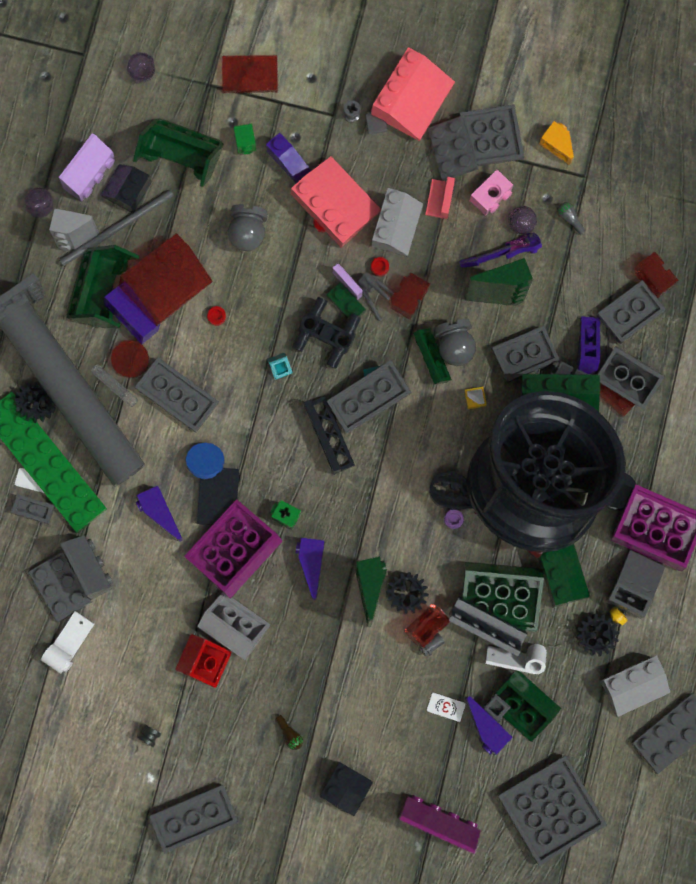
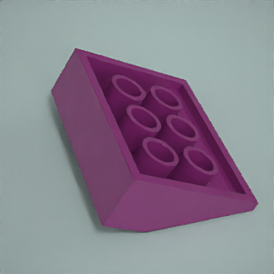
[610,485,696,572]
[184,499,283,599]
[397,795,481,854]

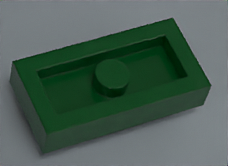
[327,282,366,319]

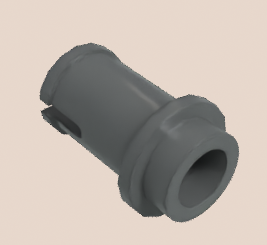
[419,633,445,656]

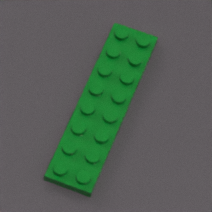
[0,392,107,533]

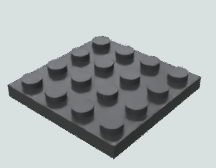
[498,756,607,866]

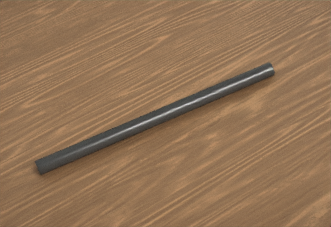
[60,190,174,266]

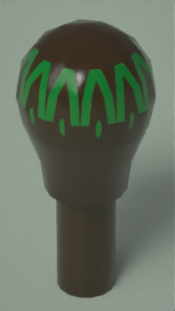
[275,715,303,750]

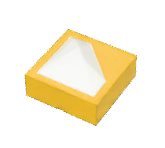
[464,387,487,409]

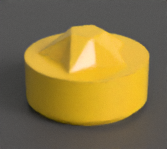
[609,607,628,626]

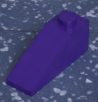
[266,133,311,183]
[577,316,600,375]
[136,486,183,542]
[295,537,324,600]
[466,696,513,755]

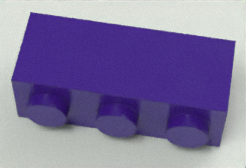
[104,284,160,344]

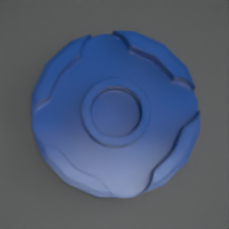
[186,443,224,479]

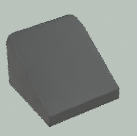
[366,112,387,134]
[483,694,511,722]

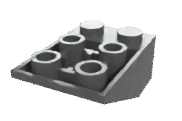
[606,550,665,619]

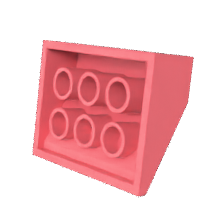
[371,47,455,141]
[290,157,381,248]

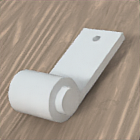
[41,611,95,674]
[485,644,547,674]

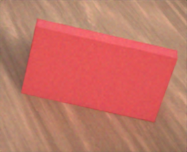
[426,177,455,219]

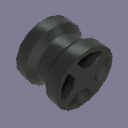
[137,724,161,748]

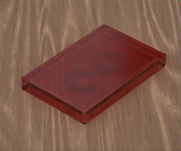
[222,55,278,93]

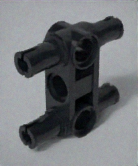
[292,297,361,369]

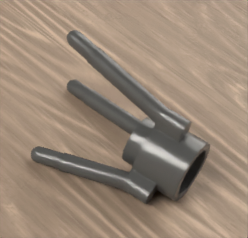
[358,273,396,321]

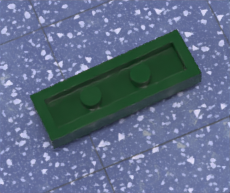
[413,328,452,385]

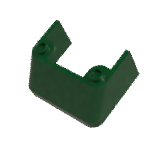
[133,119,224,187]
[66,245,140,328]

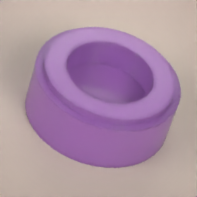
[444,509,464,529]

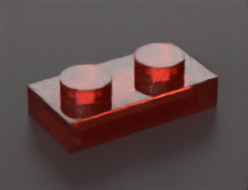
[600,384,635,417]

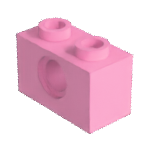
[470,170,513,216]

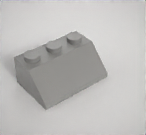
[372,188,423,257]
[49,208,99,251]
[197,592,271,660]
[600,656,670,717]

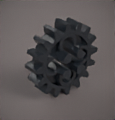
[14,382,56,423]
[386,572,429,615]
[576,614,619,657]

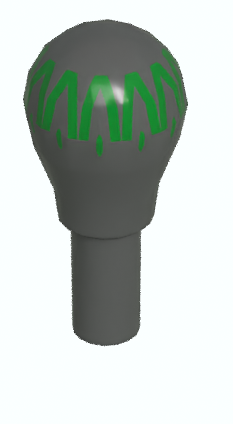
[558,202,586,235]

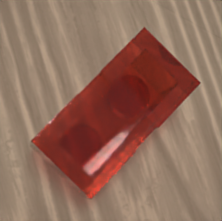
[635,252,679,298]
[390,273,430,320]
[404,605,450,648]

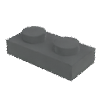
[11,494,55,525]

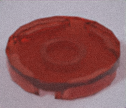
[111,340,149,378]

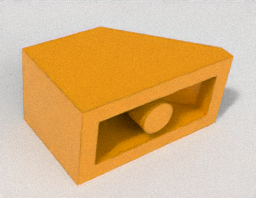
[539,121,574,165]

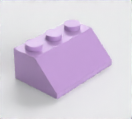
[59,133,115,201]

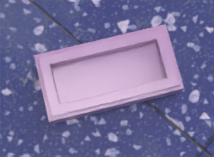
[333,264,363,300]

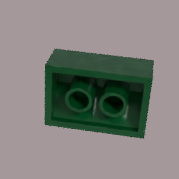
[536,544,590,608]
[487,670,561,742]

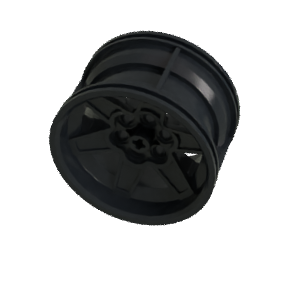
[467,391,626,552]

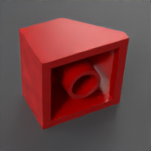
[175,634,232,688]

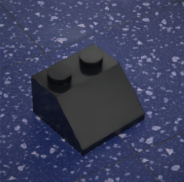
[101,164,152,213]
[320,762,373,817]

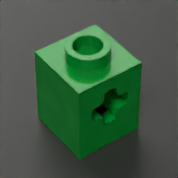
[234,124,256,155]
[270,500,301,530]

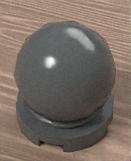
[228,204,268,251]
[434,319,476,367]

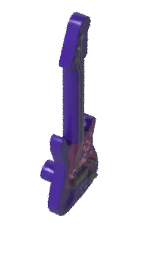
[459,232,542,268]

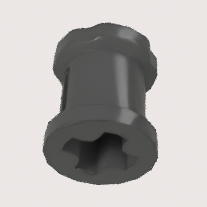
[344,100,360,123]

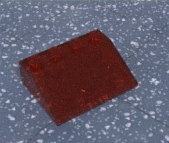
[118,233,213,326]

